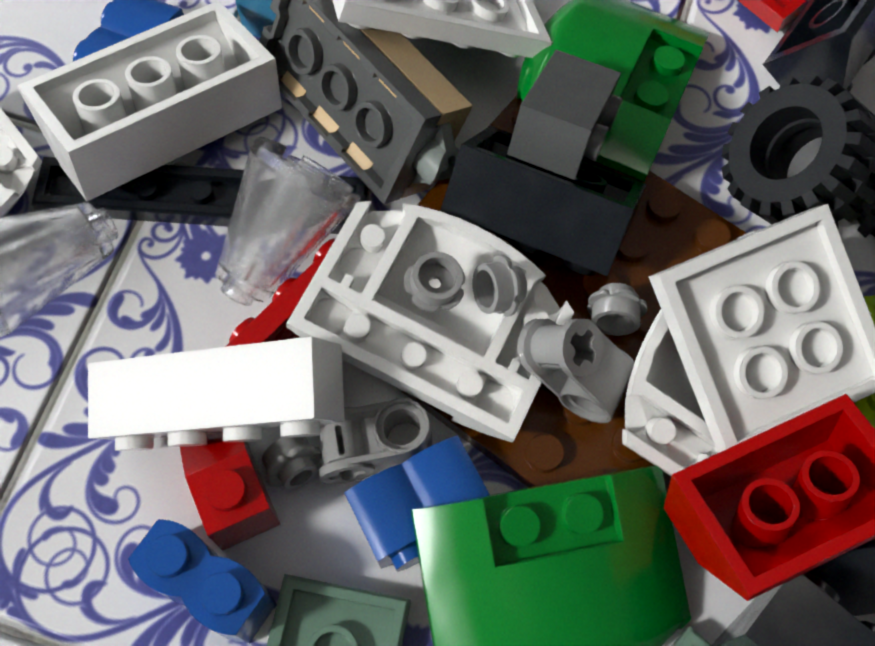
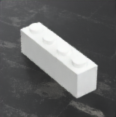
[88,336,345,451]

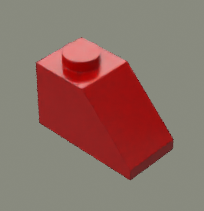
[180,432,281,551]

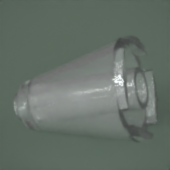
[215,137,361,306]
[0,201,118,337]

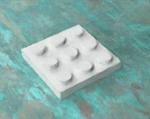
[649,204,875,453]

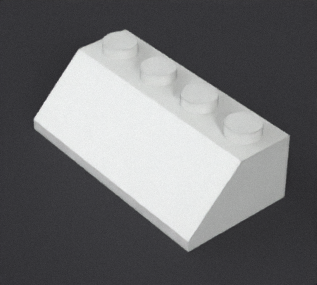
[17,0,282,201]

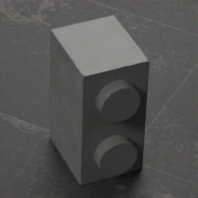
[507,49,623,180]

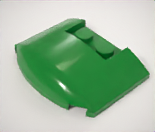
[517,0,710,182]
[411,465,691,646]

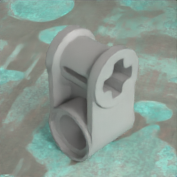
[517,319,635,423]
[319,398,432,484]

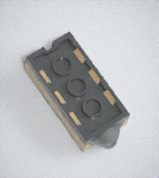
[259,0,473,205]

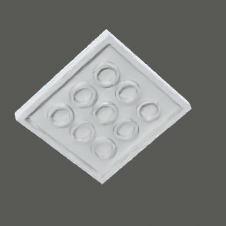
[332,0,552,58]

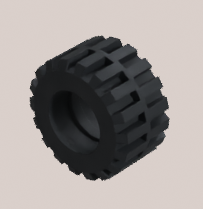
[721,75,875,230]

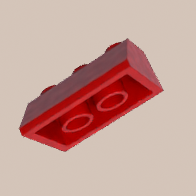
[663,394,875,601]

